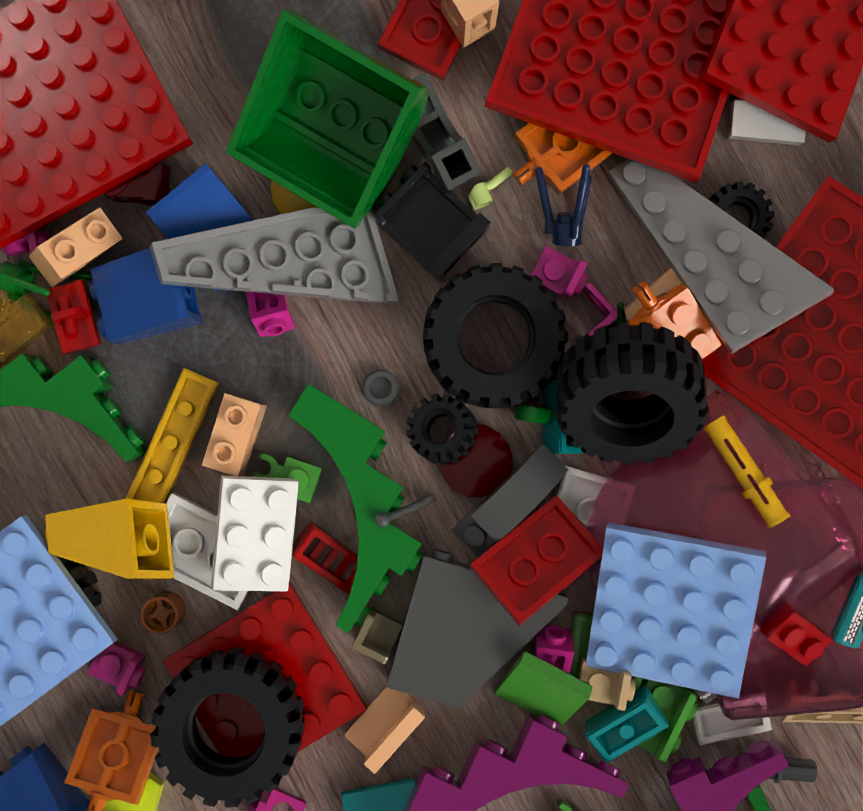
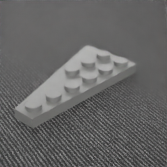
[609,159,834,354]
[149,207,400,304]

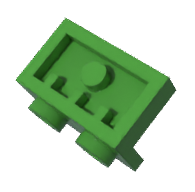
[637,679,698,763]

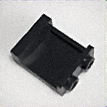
[374,162,491,281]

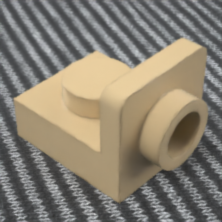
[578,658,635,711]

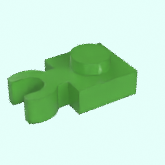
[253,453,323,503]

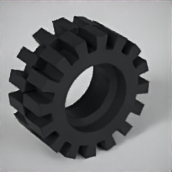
[708,181,775,239]
[406,394,478,465]

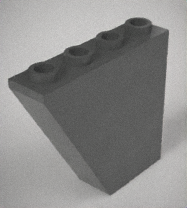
[386,549,569,708]

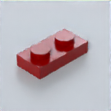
[759,602,833,666]

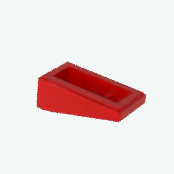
[292,520,358,595]

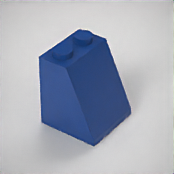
[146,163,253,293]
[89,248,203,344]
[0,742,90,811]

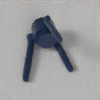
[535,164,592,246]

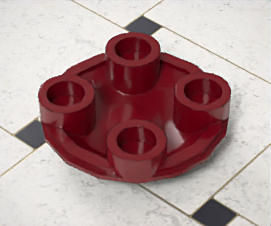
[440,425,513,498]

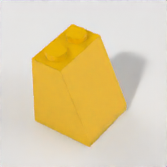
[45,498,175,579]

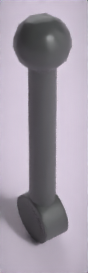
[375,494,436,528]

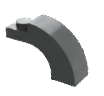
[413,72,482,191]
[452,443,568,557]

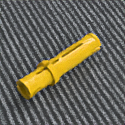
[703,415,791,529]

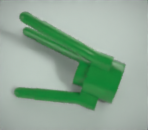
[0,260,93,326]

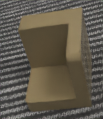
[351,607,403,665]

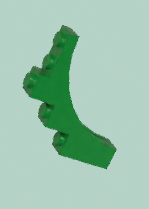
[0,353,146,462]
[289,383,424,633]

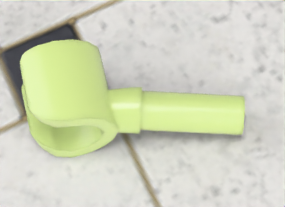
[468,167,513,210]

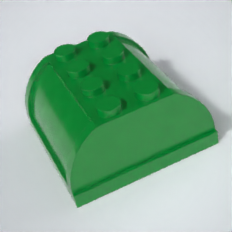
[225,9,428,229]

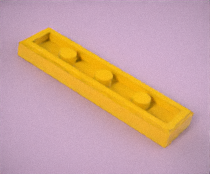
[125,368,219,503]

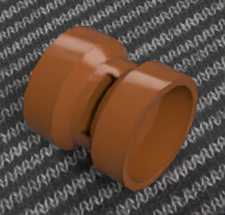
[140,591,186,634]

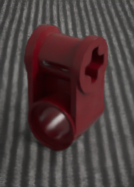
[103,163,170,206]

